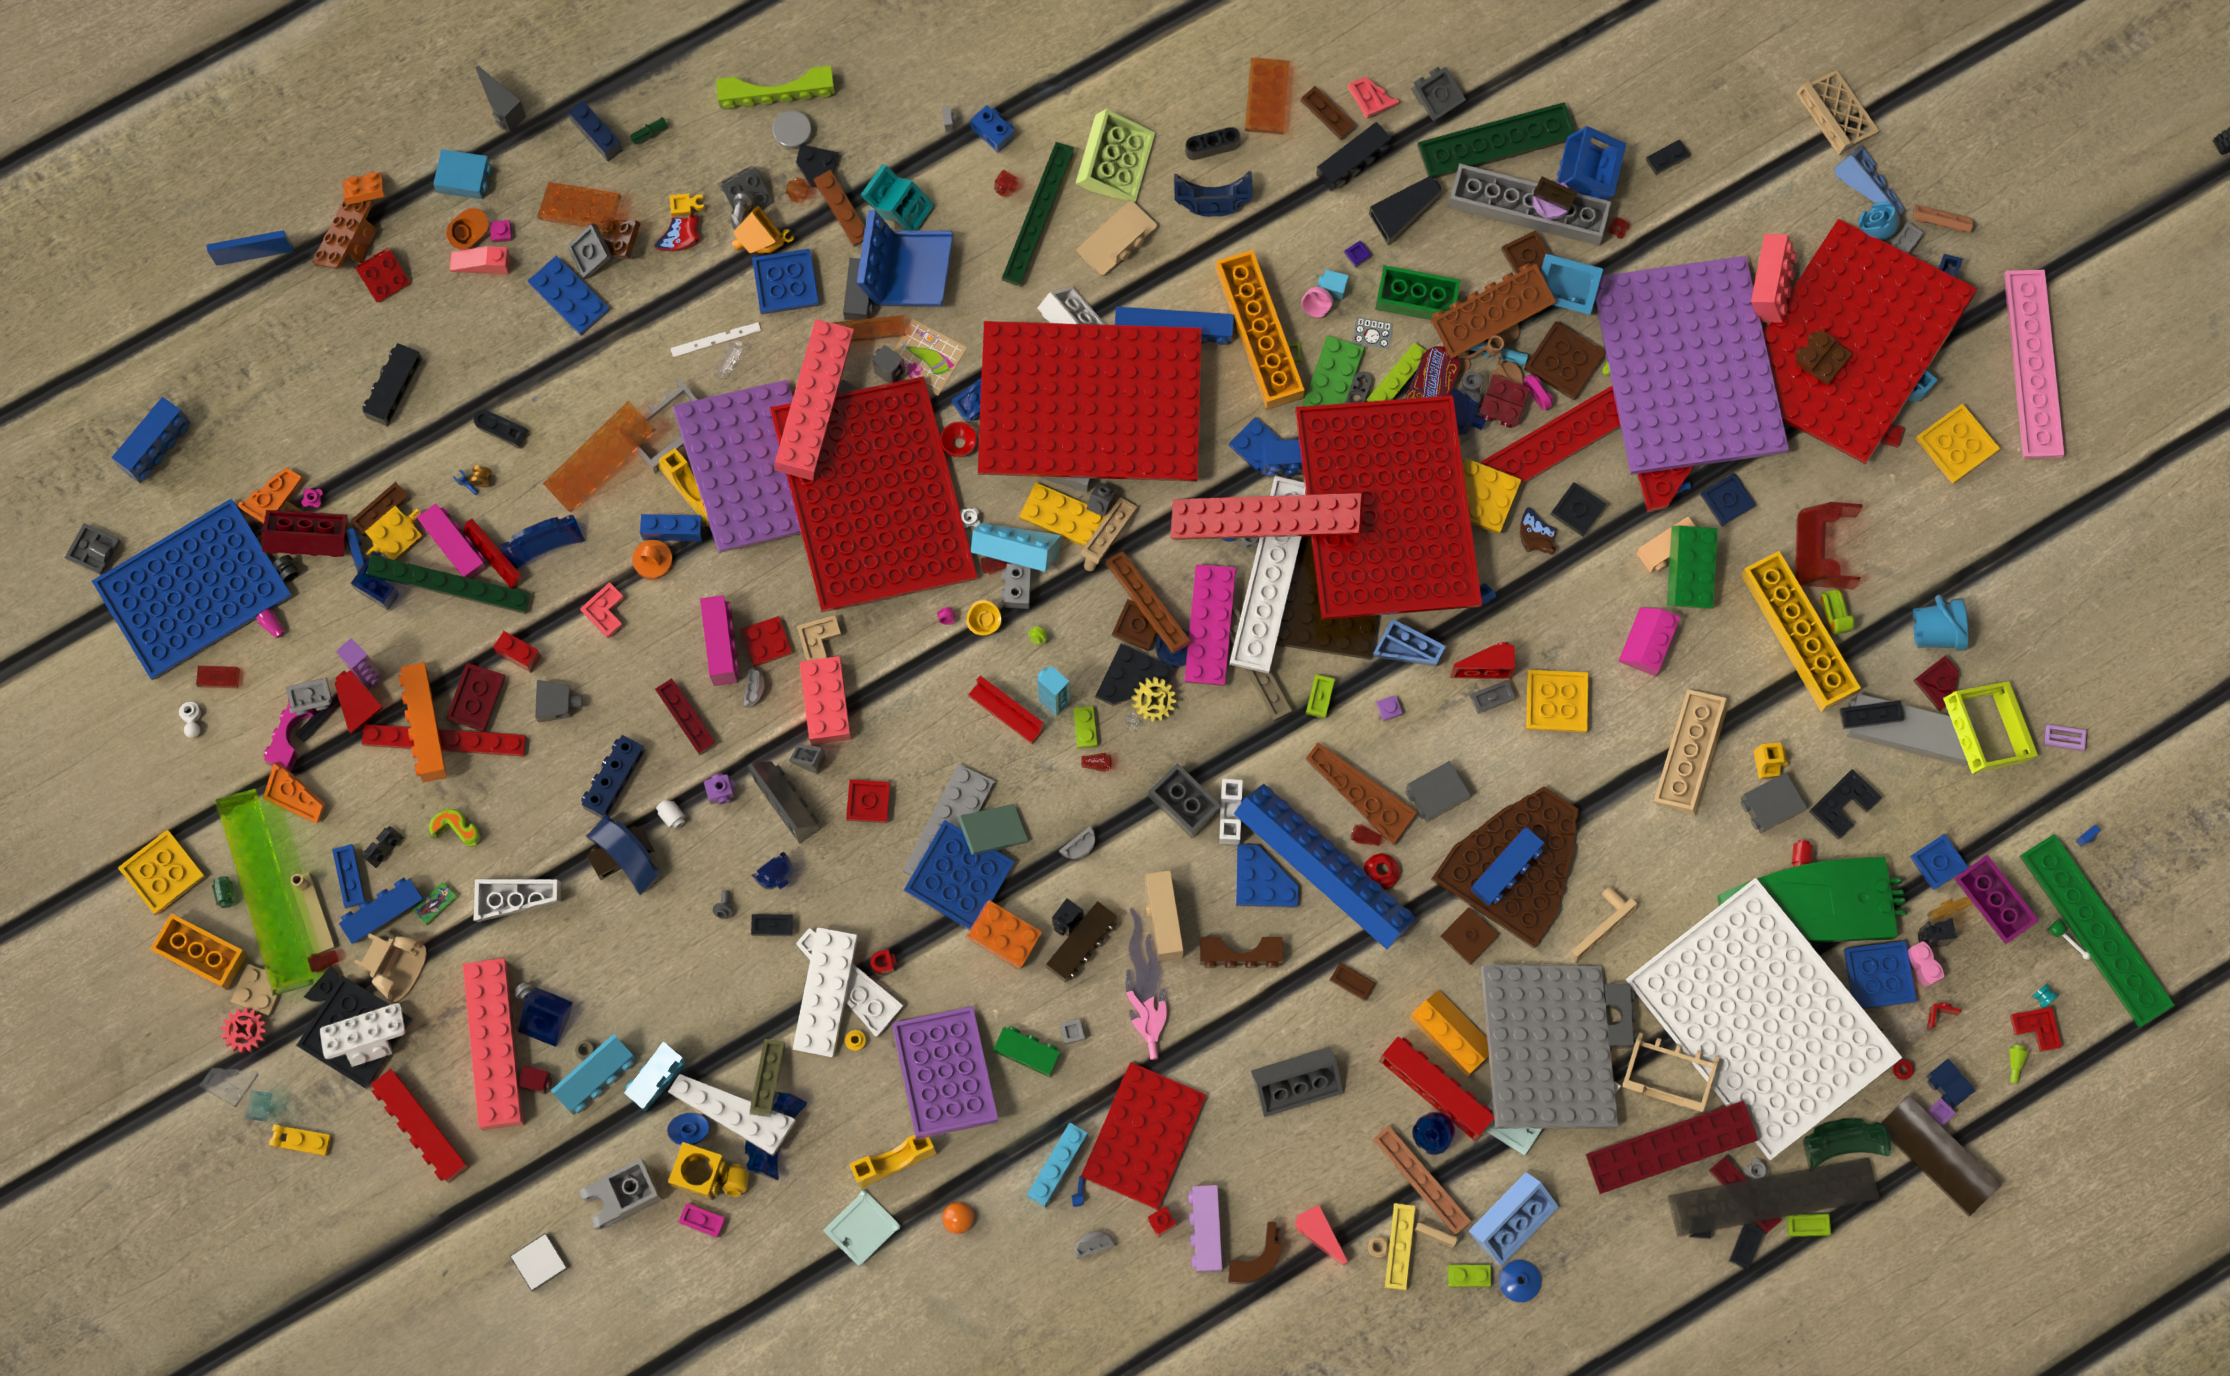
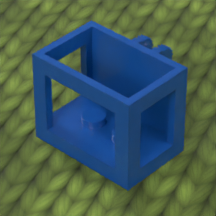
[1556,126,1627,200]

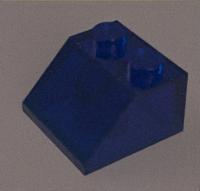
[518,987,573,1047]

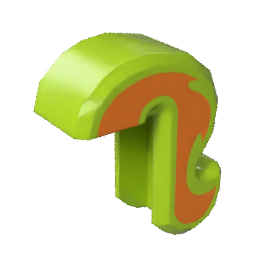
[1820,589,1855,635]
[429,809,481,847]

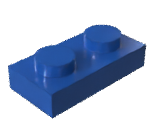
[346,528,367,573]

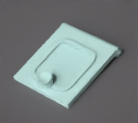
[1485,1099,1542,1156]
[823,1190,901,1267]

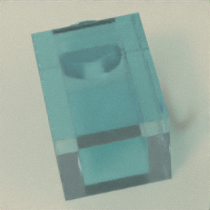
[245,1090,272,1122]

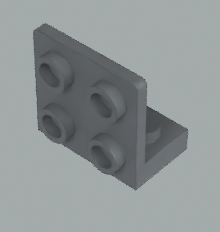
[717,166,772,217]

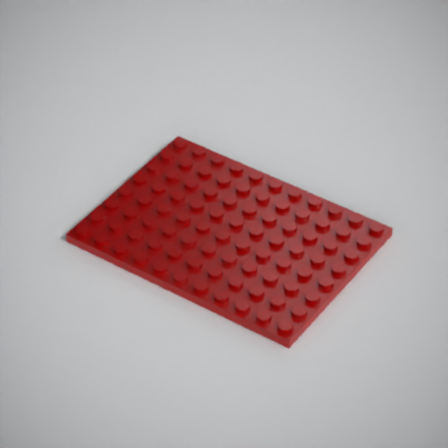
[1763,219,1977,465]
[978,321,1201,482]
[770,376,977,613]
[1295,395,1482,620]

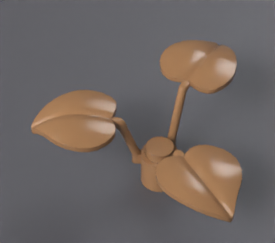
[1457,323,1523,385]

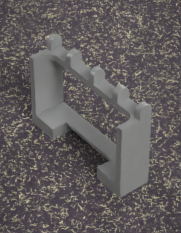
[618,380,698,474]

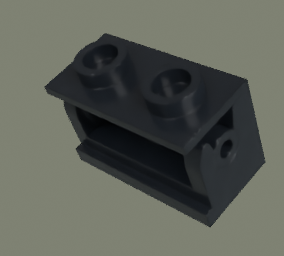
[1052,898,1084,936]
[1918,918,1957,948]

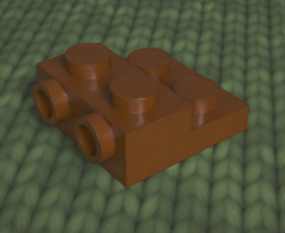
[1795,330,1852,386]

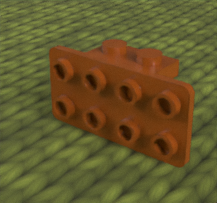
[312,200,378,269]

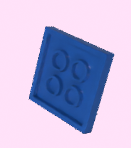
[752,249,819,314]
[1843,941,1917,1009]

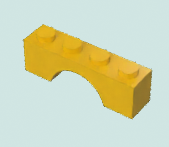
[659,448,710,526]
[849,1134,937,1189]

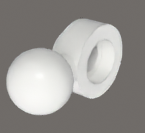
[179,702,201,738]

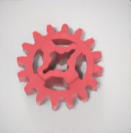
[221,1007,268,1053]

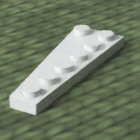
[796,928,903,1038]
[668,1074,796,1156]

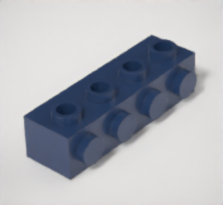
[581,735,646,818]

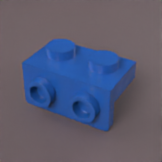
[950,378,981,421]

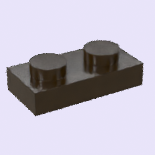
[1533,176,1577,212]

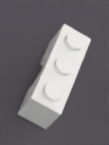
[1219,779,1243,845]

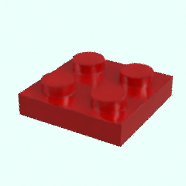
[741,616,792,667]
[846,779,890,823]

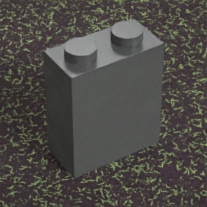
[1405,761,1470,823]
[1740,773,1807,834]

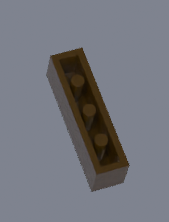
[1046,901,1118,983]

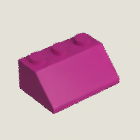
[1618,607,1680,677]

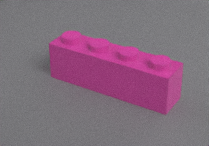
[417,503,486,579]

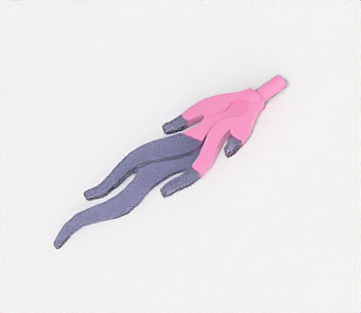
[1125,908,1167,1060]

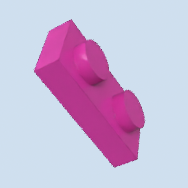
[678,1203,725,1238]

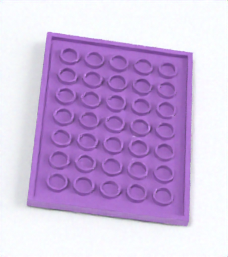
[673,380,801,553]

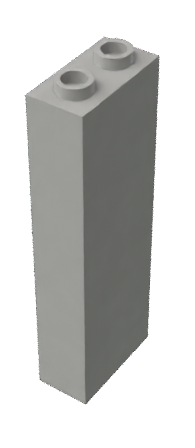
[1845,694,1977,766]

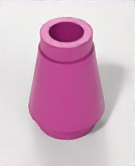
[256,608,285,639]

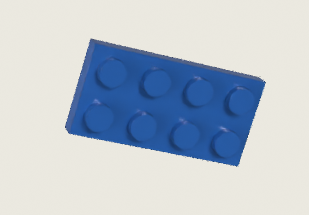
[528,255,610,336]

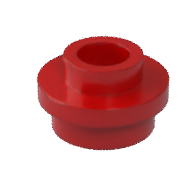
[1892,1059,1914,1080]

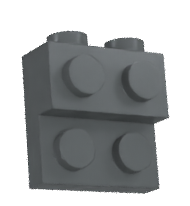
[1411,66,1466,121]

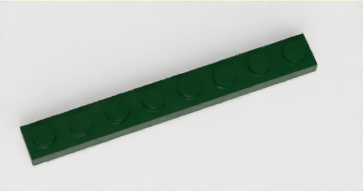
[1002,142,1074,287]
[367,555,530,614]

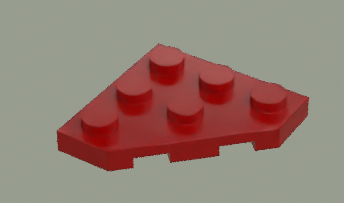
[1637,466,1694,512]

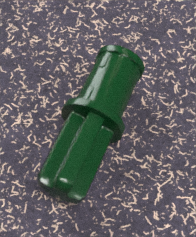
[630,117,668,145]

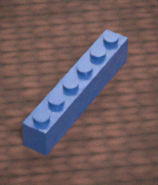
[1115,307,1234,345]

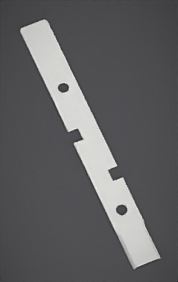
[671,322,761,357]

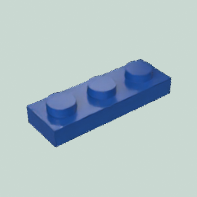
[332,844,365,909]

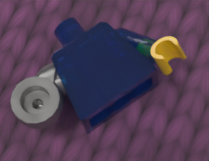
[1450,371,1486,435]

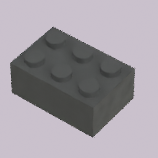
[1148,763,1221,839]

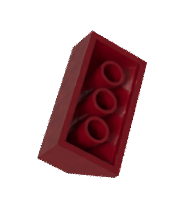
[262,510,348,557]

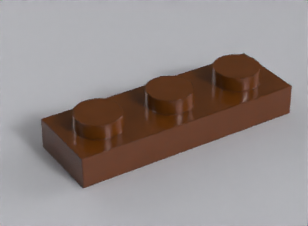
[1301,86,1355,140]
[350,482,410,537]

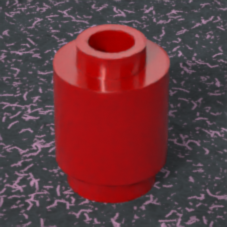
[1791,840,1814,867]

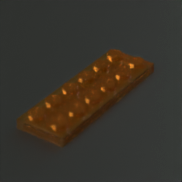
[543,401,656,512]

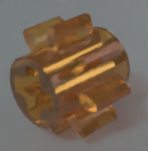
[785,177,809,203]

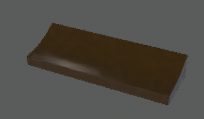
[1877,1095,2001,1217]

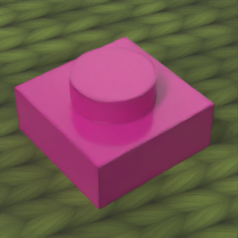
[490,220,512,243]

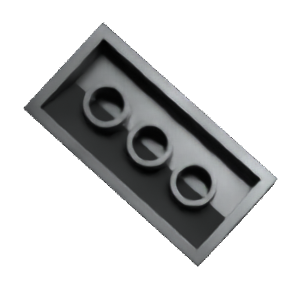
[1251,1047,1343,1117]

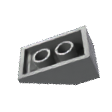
[476,66,526,133]

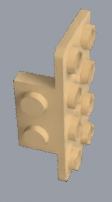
[1077,201,1156,276]

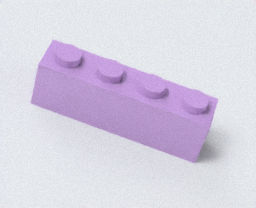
[1188,1185,1222,1273]

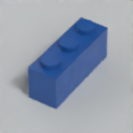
[640,514,703,542]

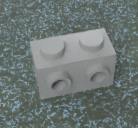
[1001,564,1031,609]

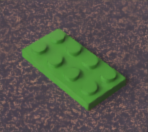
[1302,335,1364,406]

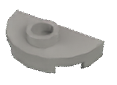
[743,668,765,708]
[1059,825,1095,859]
[1075,1231,1116,1260]

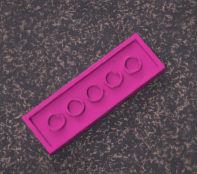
[1185,564,1236,686]

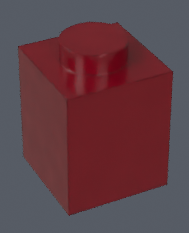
[518,1066,552,1094]

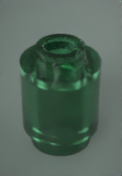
[212,876,237,908]

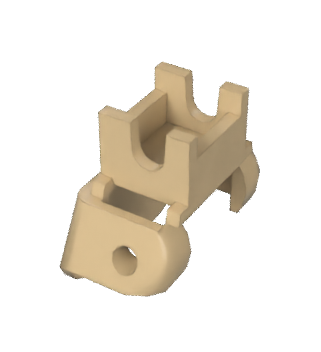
[353,933,427,1003]

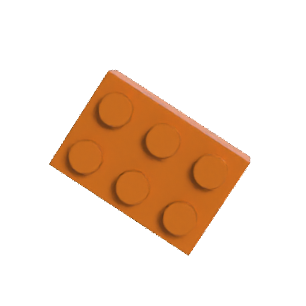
[965,900,1042,969]

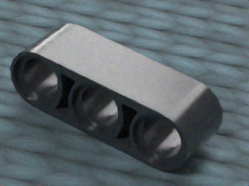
[1185,127,1240,160]

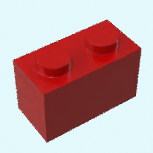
[493,630,541,673]

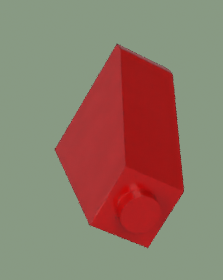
[334,670,383,734]

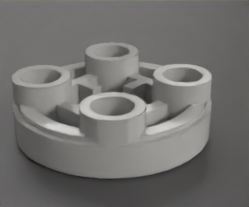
[772,110,812,150]

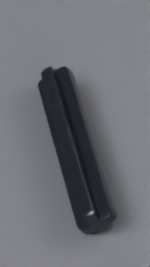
[296,692,341,742]

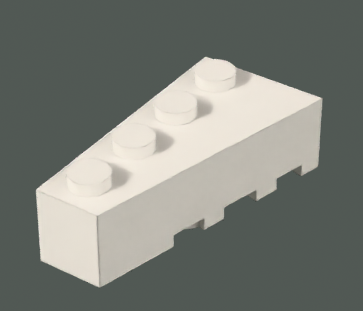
[474,879,561,922]

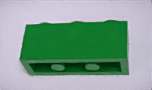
[993,1026,1060,1078]

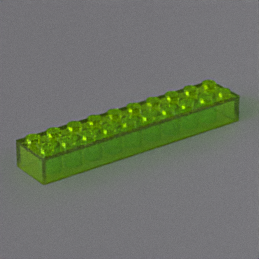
[215,789,313,996]

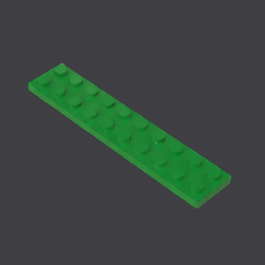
[2019,834,2174,1028]

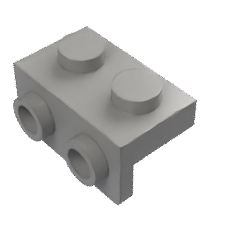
[285,677,333,715]

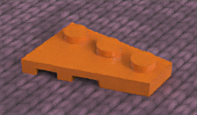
[236,467,304,524]
[263,761,326,824]

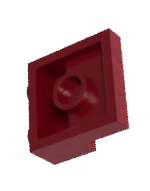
[1479,374,1531,428]

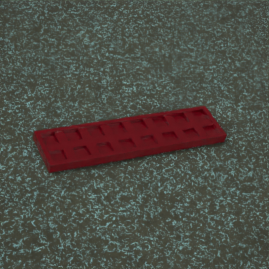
[1585,1101,1758,1195]

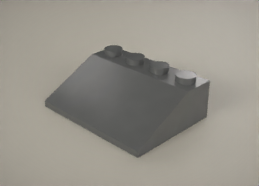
[748,761,820,844]

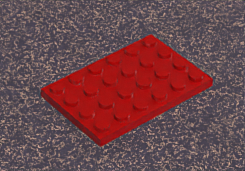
[1081,1062,1206,1210]

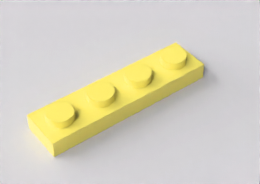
[1384,1203,1415,1291]

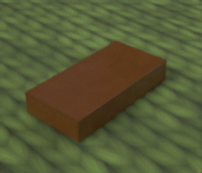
[1329,962,1375,1001]

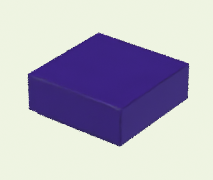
[1344,240,1372,268]

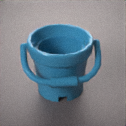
[1913,595,1968,651]

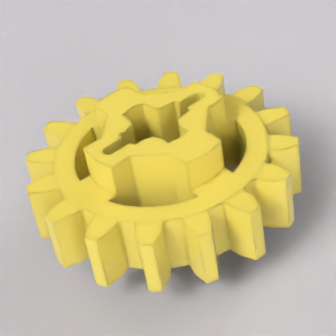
[1131,677,1176,722]

